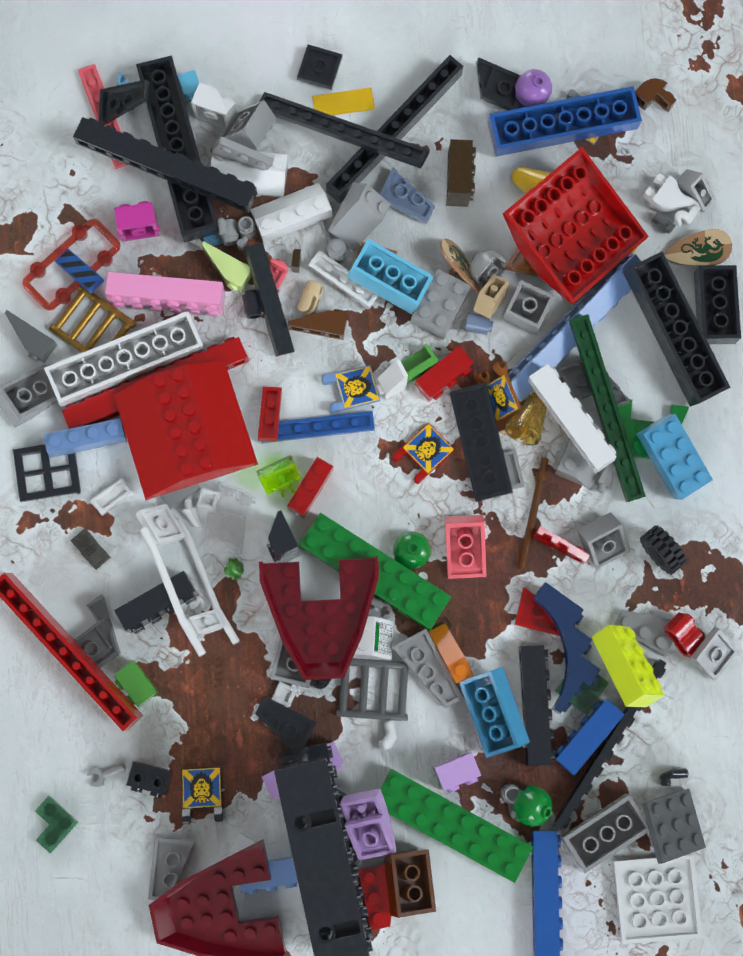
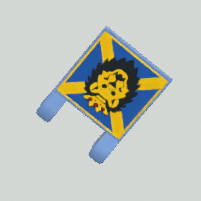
[322,365,381,414]

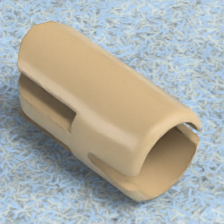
[297,280,324,316]

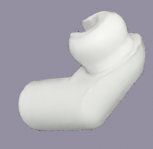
[378,721,397,751]

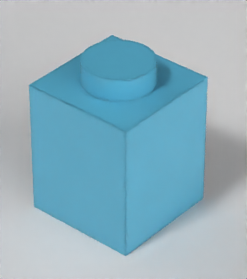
[177,70,199,102]

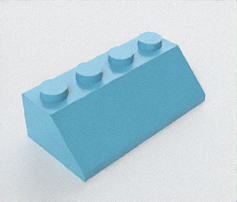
[347,239,434,314]

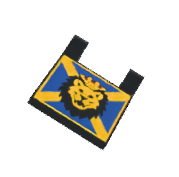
[181,767,223,824]

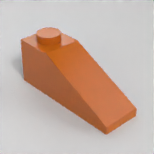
[428,623,474,684]

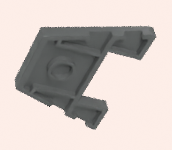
[557,360,630,428]
[74,595,121,668]

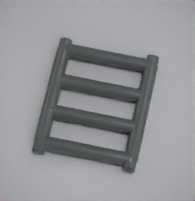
[336,658,410,721]

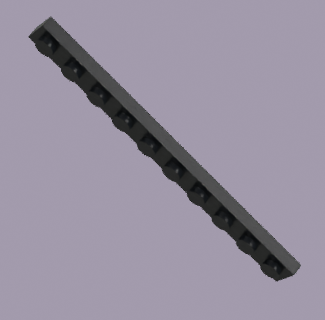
[259,92,429,169]
[552,659,667,830]

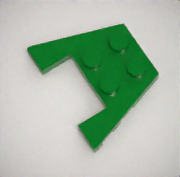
[618,399,689,459]

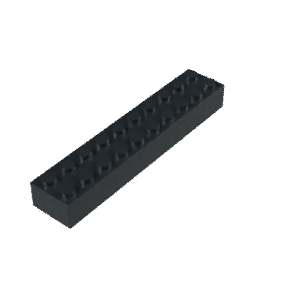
[136,55,219,243]

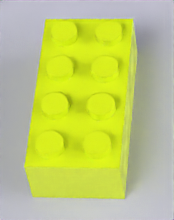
[591,625,665,707]

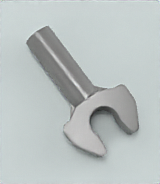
[87,764,125,787]

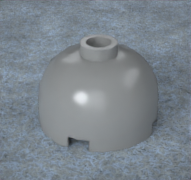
[469,250,507,288]

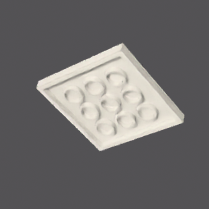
[613,854,703,944]

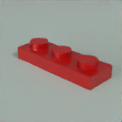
[258,386,282,442]

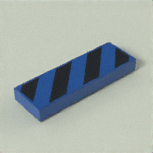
[55,249,104,294]

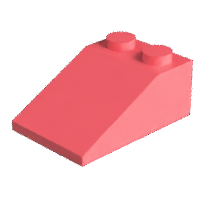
[445,515,487,579]

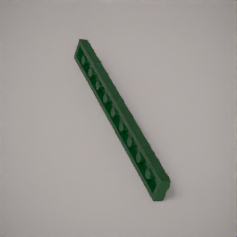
[569,314,646,502]

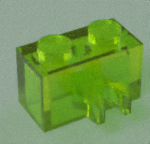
[256,455,302,498]

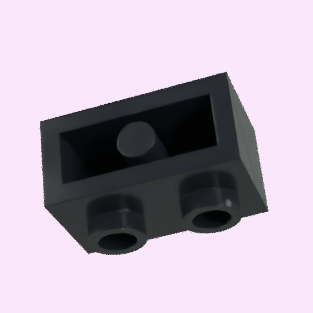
[126,761,174,798]

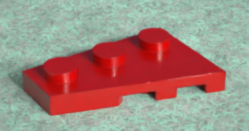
[358,864,391,931]

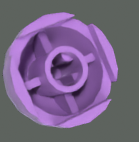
[515,69,552,107]

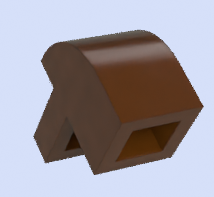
[635,78,676,112]

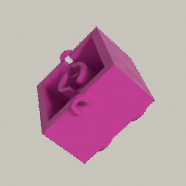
[114,201,160,242]

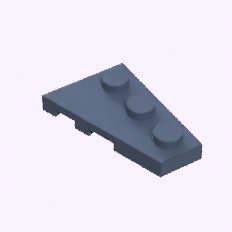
[380,167,435,224]

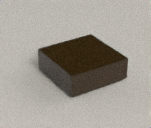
[291,249,301,273]

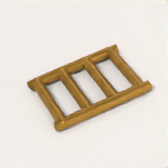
[48,285,137,353]

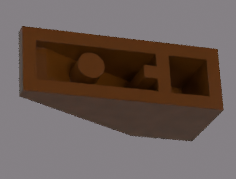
[288,309,348,340]

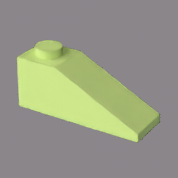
[202,241,252,292]

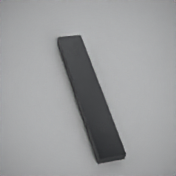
[244,243,295,357]

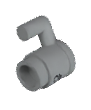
[237,216,257,250]
[217,218,239,246]
[500,784,521,819]

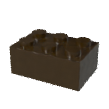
[446,139,476,207]

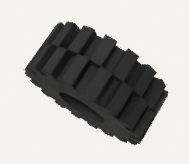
[640,525,687,575]

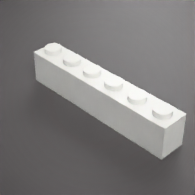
[528,364,616,474]

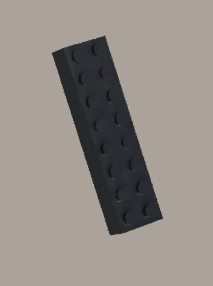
[623,251,731,407]

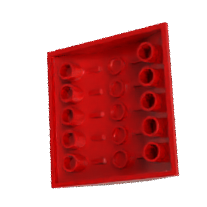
[502,147,649,304]
[114,360,258,500]

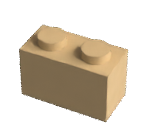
[473,274,510,319]

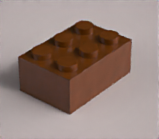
[384,848,436,918]

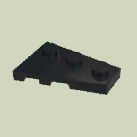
[255,696,317,750]

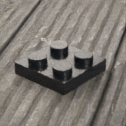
[297,44,343,90]

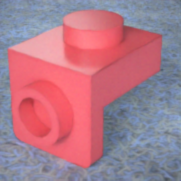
[269,258,288,291]

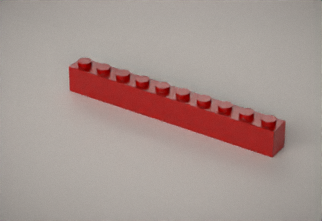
[61,337,249,429]
[0,572,143,731]

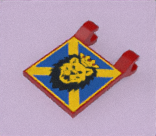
[392,423,455,484]

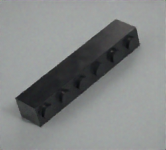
[518,645,555,766]

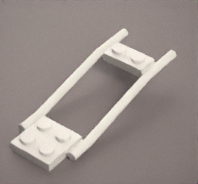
[136,504,240,657]

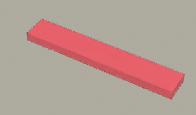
[78,64,127,170]

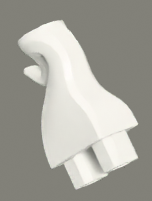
[643,173,701,227]

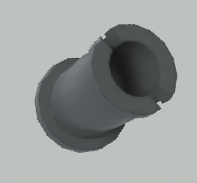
[651,212,676,234]

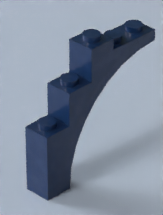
[532,582,601,714]

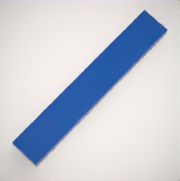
[261,411,375,444]

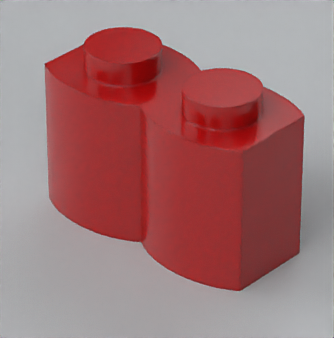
[663,612,705,659]

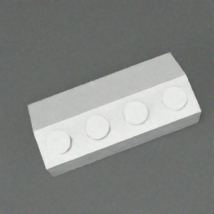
[211,151,288,198]
[250,183,332,243]

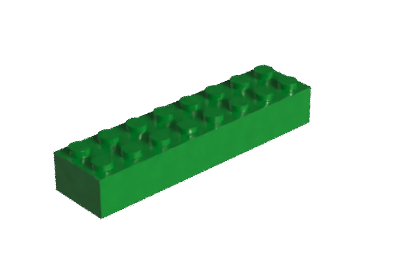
[299,512,451,631]
[380,769,533,883]

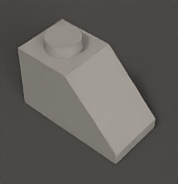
[676,169,716,212]

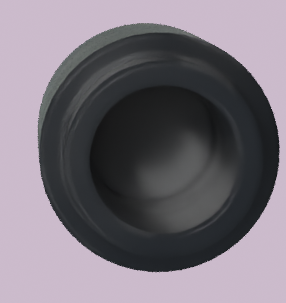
[242,290,262,319]

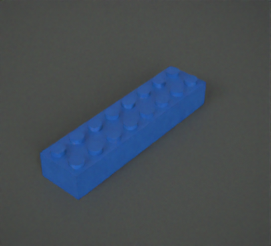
[487,86,642,157]

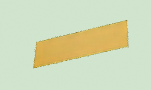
[312,87,375,116]

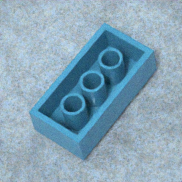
[636,414,713,500]
[459,667,530,758]

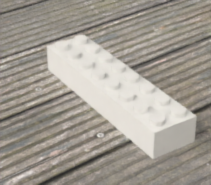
[44,311,203,407]

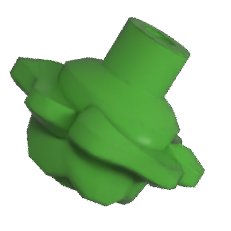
[224,558,244,580]

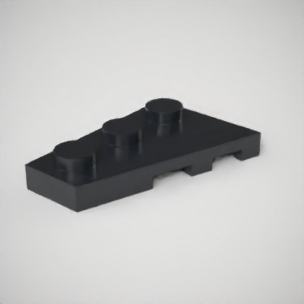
[98,79,149,126]

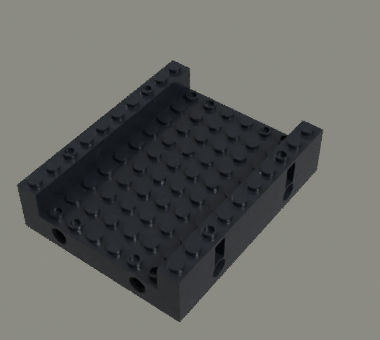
[274,742,373,956]

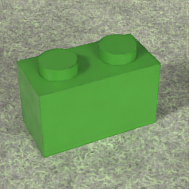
[114,661,159,707]

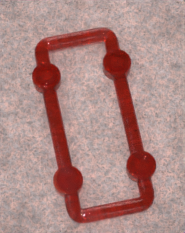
[22,218,121,311]

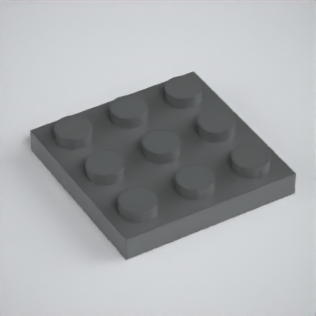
[642,789,706,864]

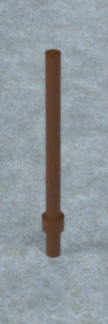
[517,457,549,571]

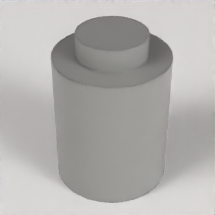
[327,238,346,263]

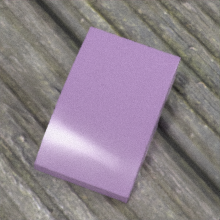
[340,788,396,860]

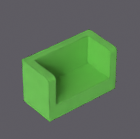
[401,343,439,385]

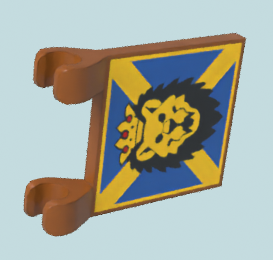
[475,361,522,422]

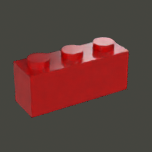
[415,346,474,402]
[287,457,334,518]

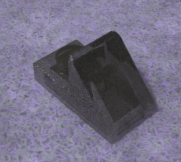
[70,528,111,570]

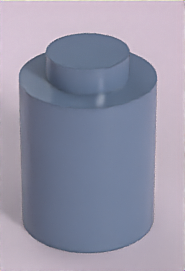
[465,312,493,335]

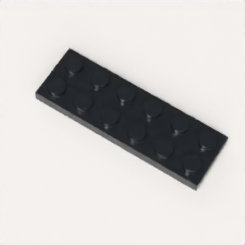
[449,382,513,502]

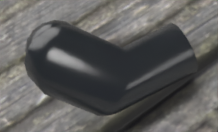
[659,768,689,786]

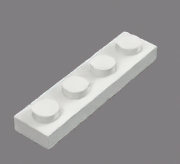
[309,250,379,309]

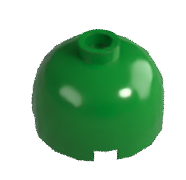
[393,531,431,570]
[513,785,552,827]

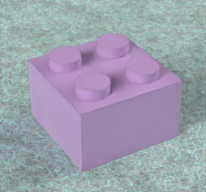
[433,752,481,793]

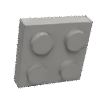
[691,627,738,681]

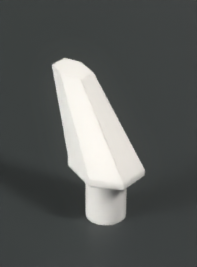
[181,499,201,528]

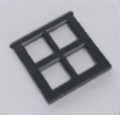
[13,444,81,502]

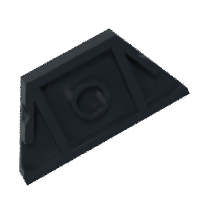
[476,58,523,110]

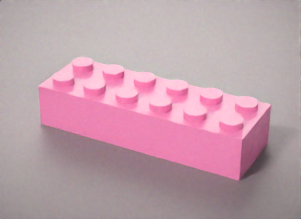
[105,272,225,317]

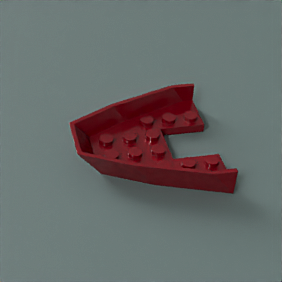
[259,556,379,680]
[149,839,287,956]

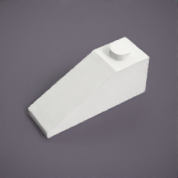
[376,359,408,399]

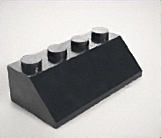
[267,510,301,563]

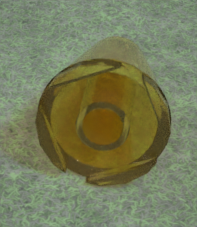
[505,392,547,446]

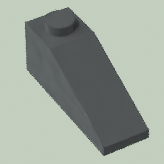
[5,310,57,363]

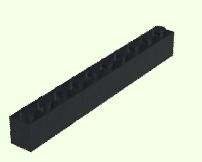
[326,55,464,204]
[73,117,257,213]

